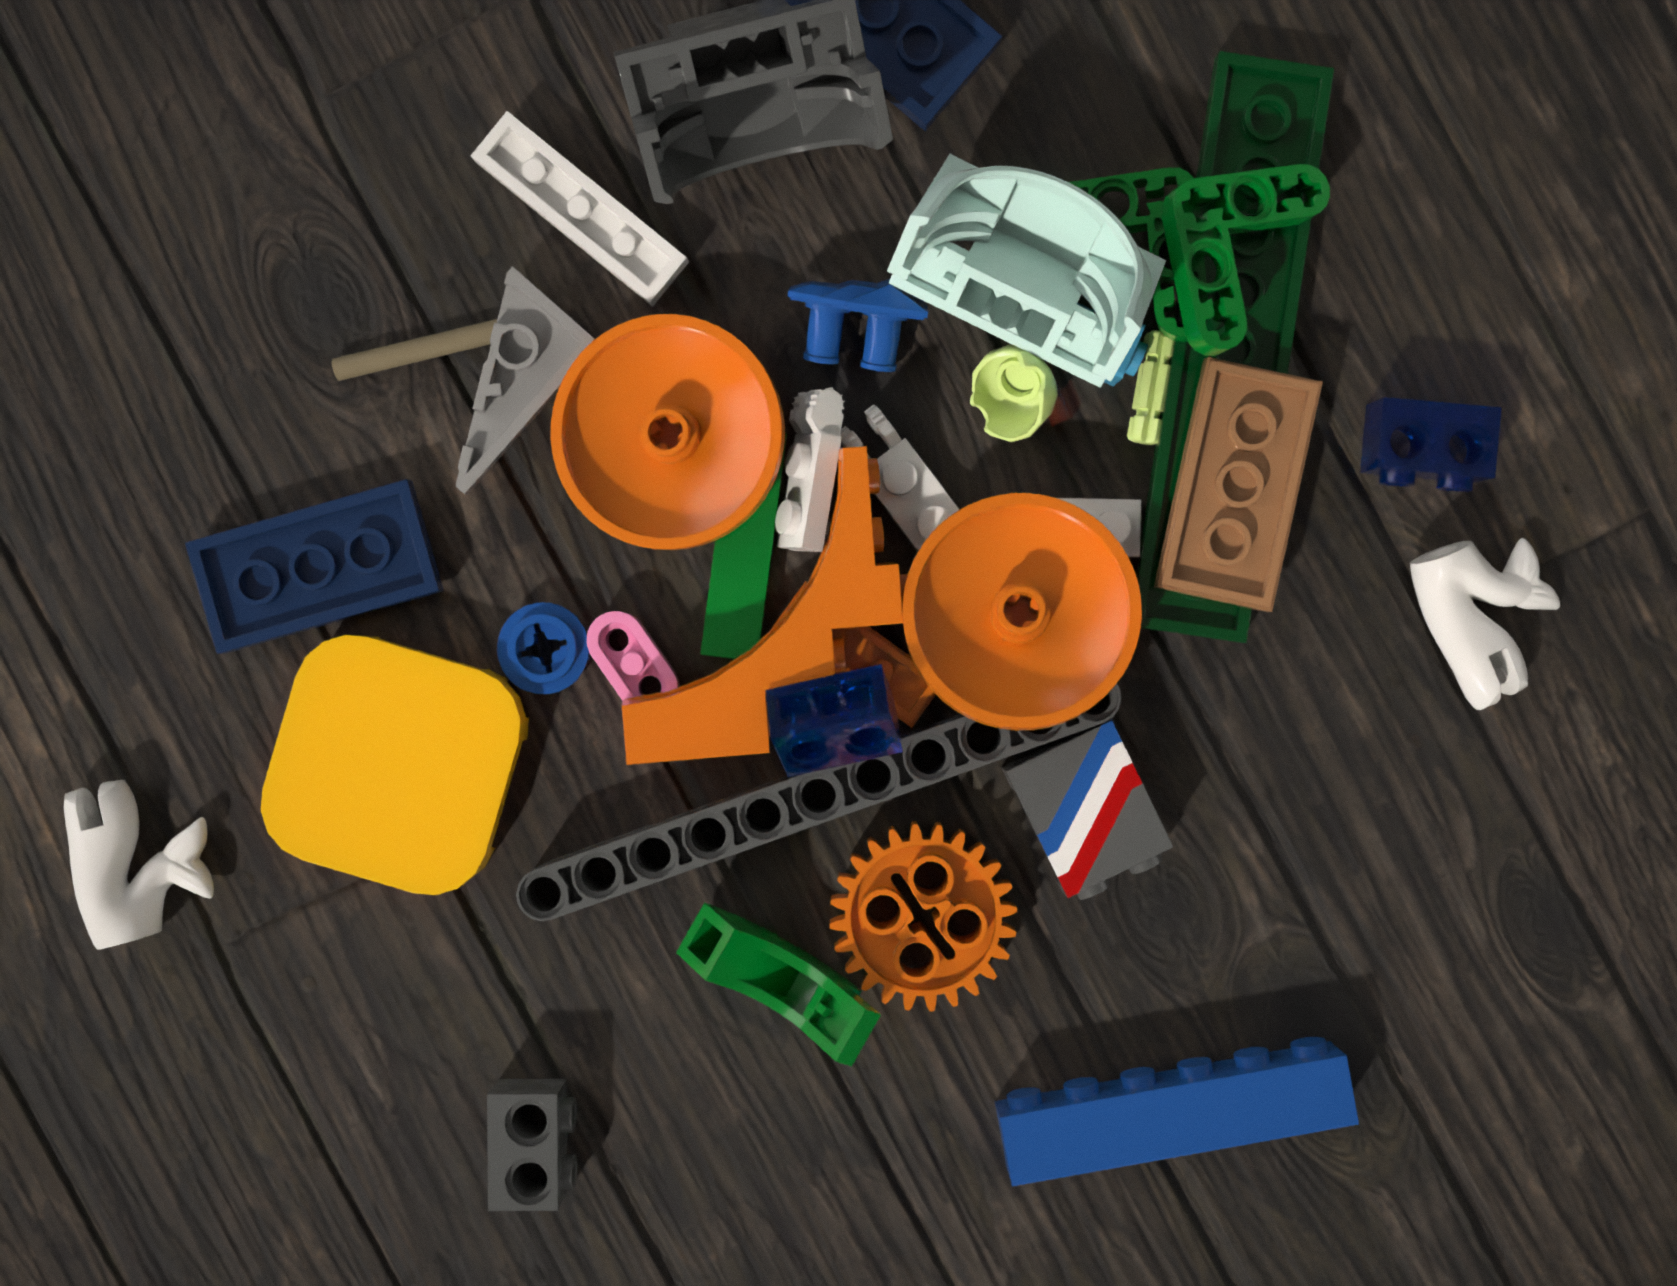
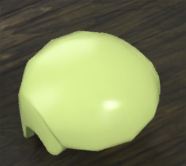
[970,344,1058,442]

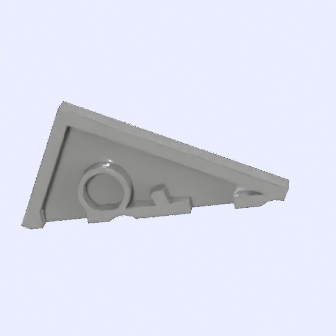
[456,266,595,494]

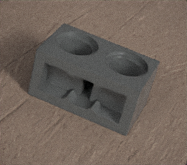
[487,1079,577,1211]

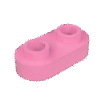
[587,611,680,701]

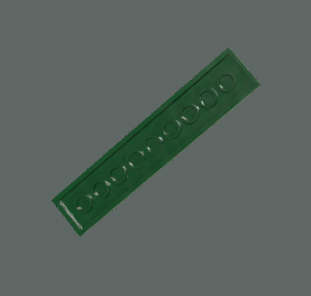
[1136,51,1334,643]

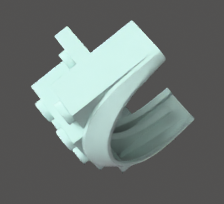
[887,154,1166,388]

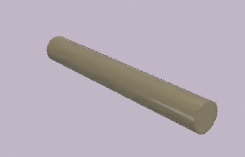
[332,319,497,381]

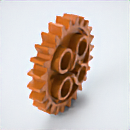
[830,821,1017,1012]

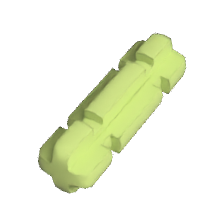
[1127,330,1174,445]

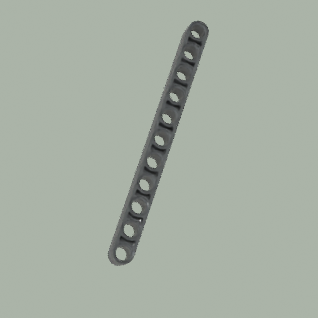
[516,684,1121,921]

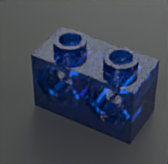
[1360,397,1502,492]
[765,664,903,777]

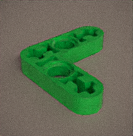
[1161,164,1330,356]
[1069,167,1208,342]

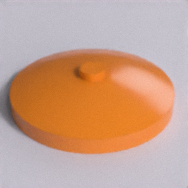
[550,314,785,550]
[902,493,1142,731]

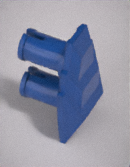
[788,279,928,372]

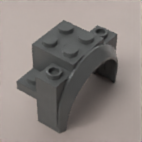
[613,0,893,204]

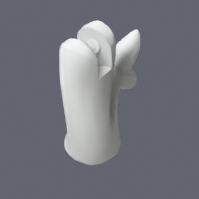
[1410,538,1560,710]
[64,780,214,950]

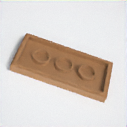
[1154,357,1323,612]

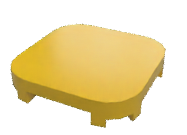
[261,635,529,895]

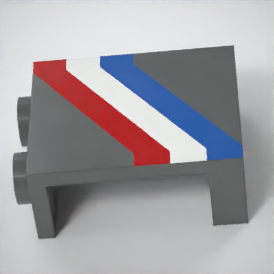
[1001,719,1173,900]

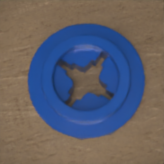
[497,602,590,694]

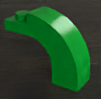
[676,902,881,1067]

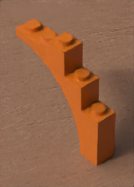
[622,446,908,765]

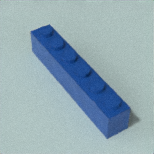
[995,1037,1359,1187]

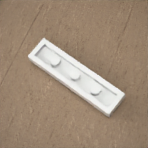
[471,111,689,307]

